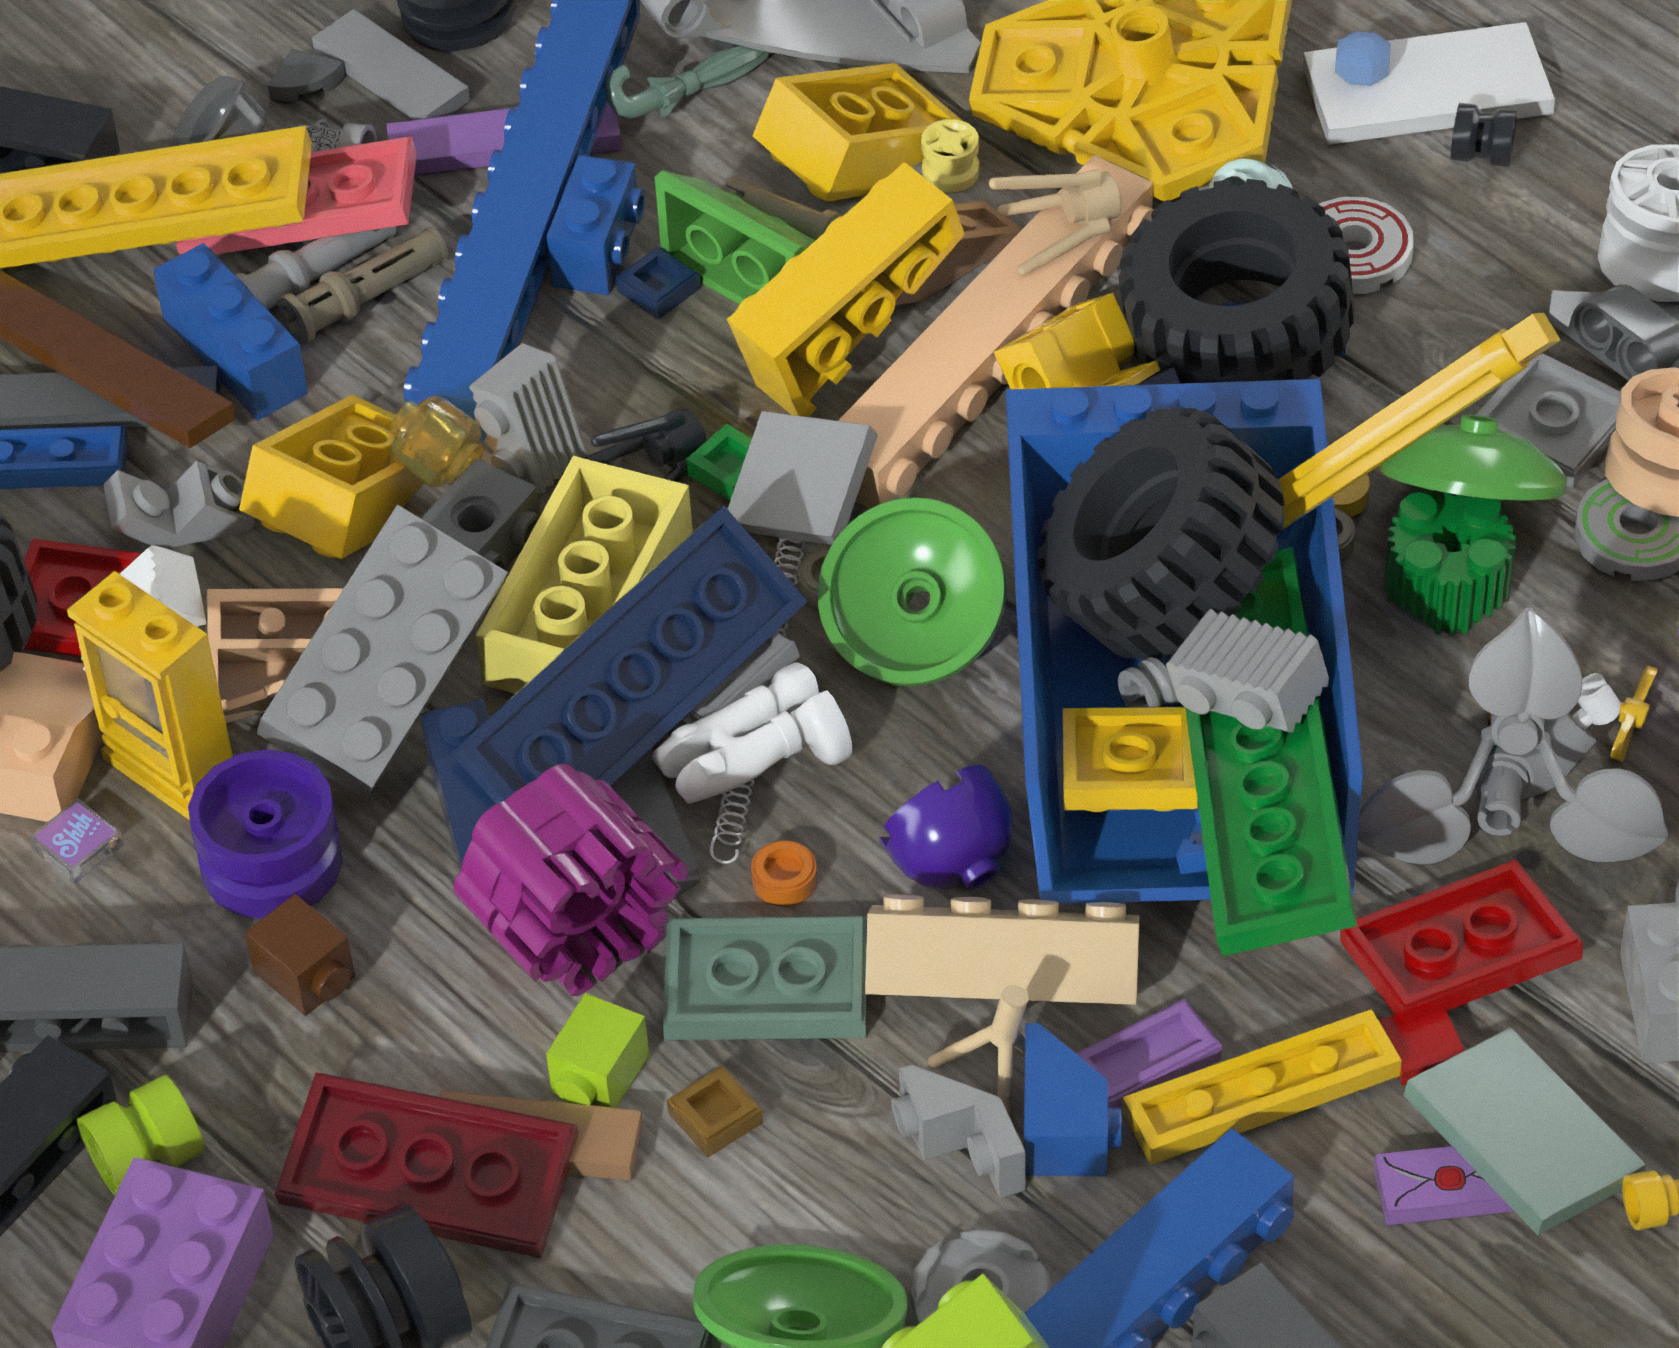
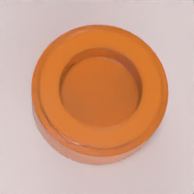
[751,840,817,906]

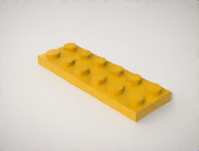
[0,126,312,270]

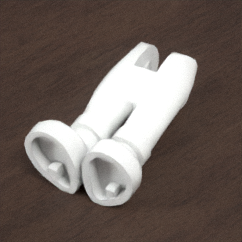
[652,662,852,804]

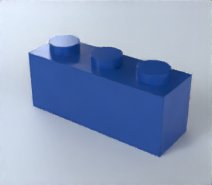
[153,243,308,421]

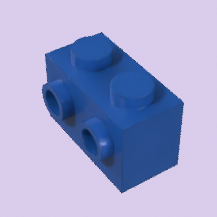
[547,155,645,295]

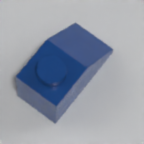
[1024,1023,1121,1176]

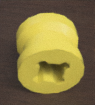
[921,119,979,193]

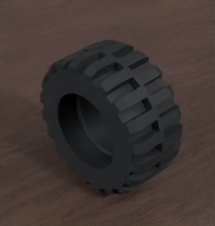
[1118,179,1355,384]
[1038,407,1285,660]

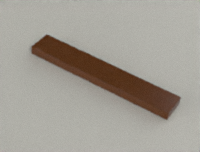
[0,270,235,448]

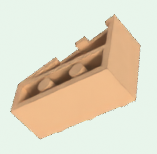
[205,588,344,723]

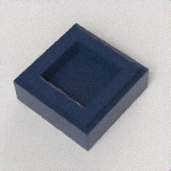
[616,246,700,320]

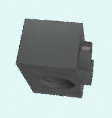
[421,458,540,570]

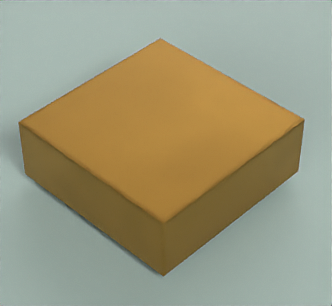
[667,1065,763,1158]

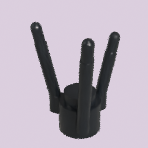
[555,408,707,482]

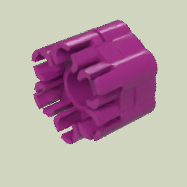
[453,764,688,996]

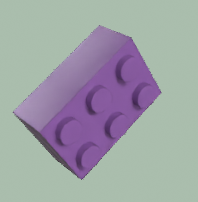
[51,1157,274,1348]

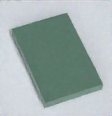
[663,916,867,1040]
[1403,1028,1646,1235]

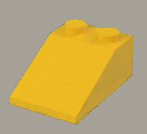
[752,63,962,202]
[239,394,453,559]

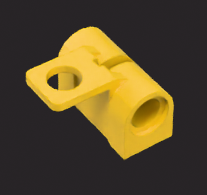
[994,293,1161,389]

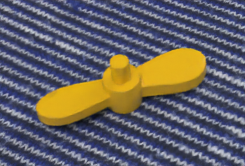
[1610,665,1658,762]

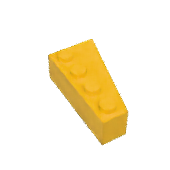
[727,162,965,417]

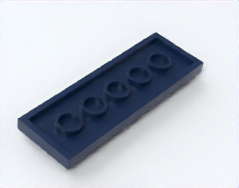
[451,506,808,804]

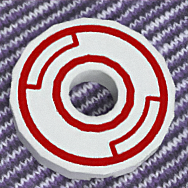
[1319,197,1413,294]

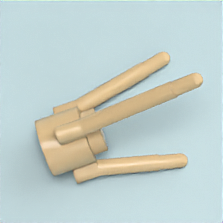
[989,169,1121,276]

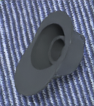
[173,76,267,146]

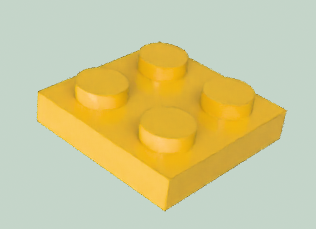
[1063,707,1197,812]

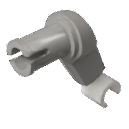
[1475,673,1620,836]

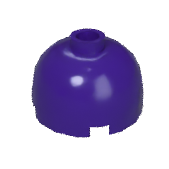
[879,764,1014,890]

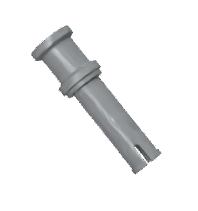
[235,226,396,310]

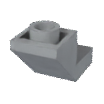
[103,460,255,549]
[891,1065,1025,1199]

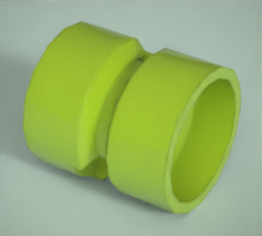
[77,1075,205,1196]

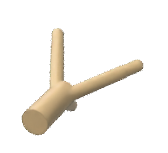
[928,985,1029,1119]

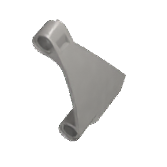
[638,0,981,73]

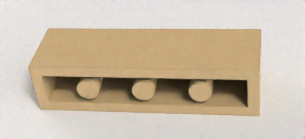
[865,894,1140,1005]

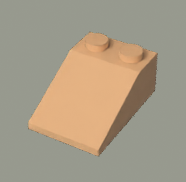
[0,652,104,822]

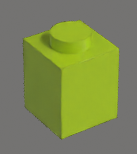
[546,993,649,1108]

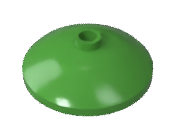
[1378,415,1567,501]
[818,498,1007,686]
[693,1245,907,1348]

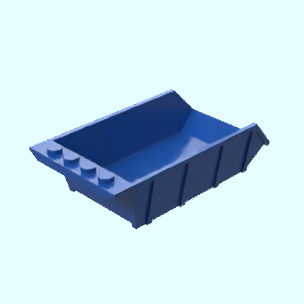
[1006,379,1363,904]

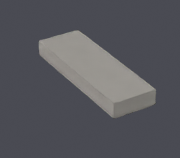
[312,9,470,120]

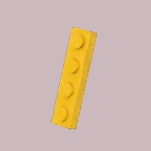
[1122,1009,1402,1165]

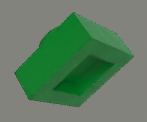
[686,423,752,501]

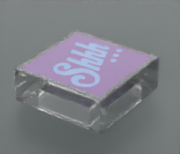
[29,798,124,884]

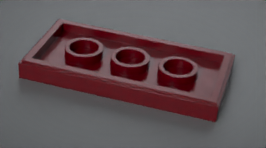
[274,1072,579,1258]

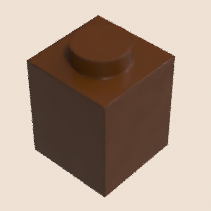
[245,894,355,1016]

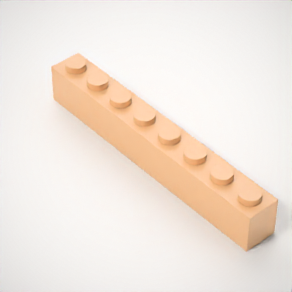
[838,155,1154,509]

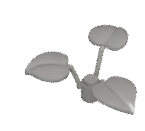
[1358,606,1668,864]

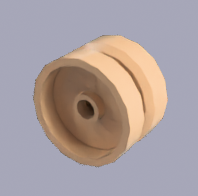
[1605,367,1679,517]

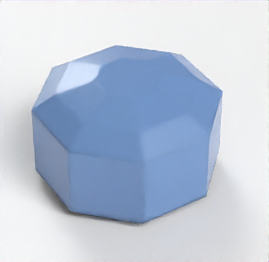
[1335,31,1391,86]

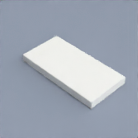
[1302,22,1555,145]

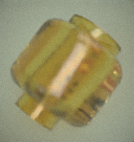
[390,396,485,487]

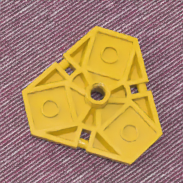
[969,0,1292,202]

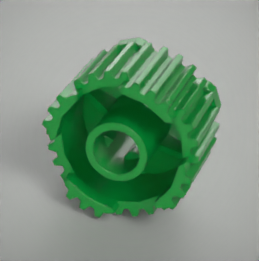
[1384,492,1516,636]

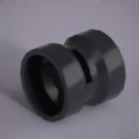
[1450,103,1517,167]

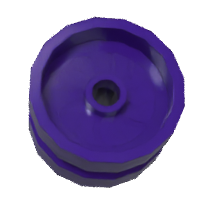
[188,749,343,919]

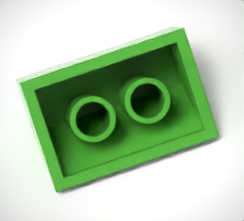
[655,170,816,305]

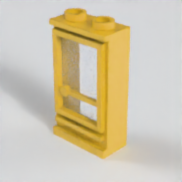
[67,571,233,820]

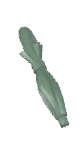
[605,45,773,119]

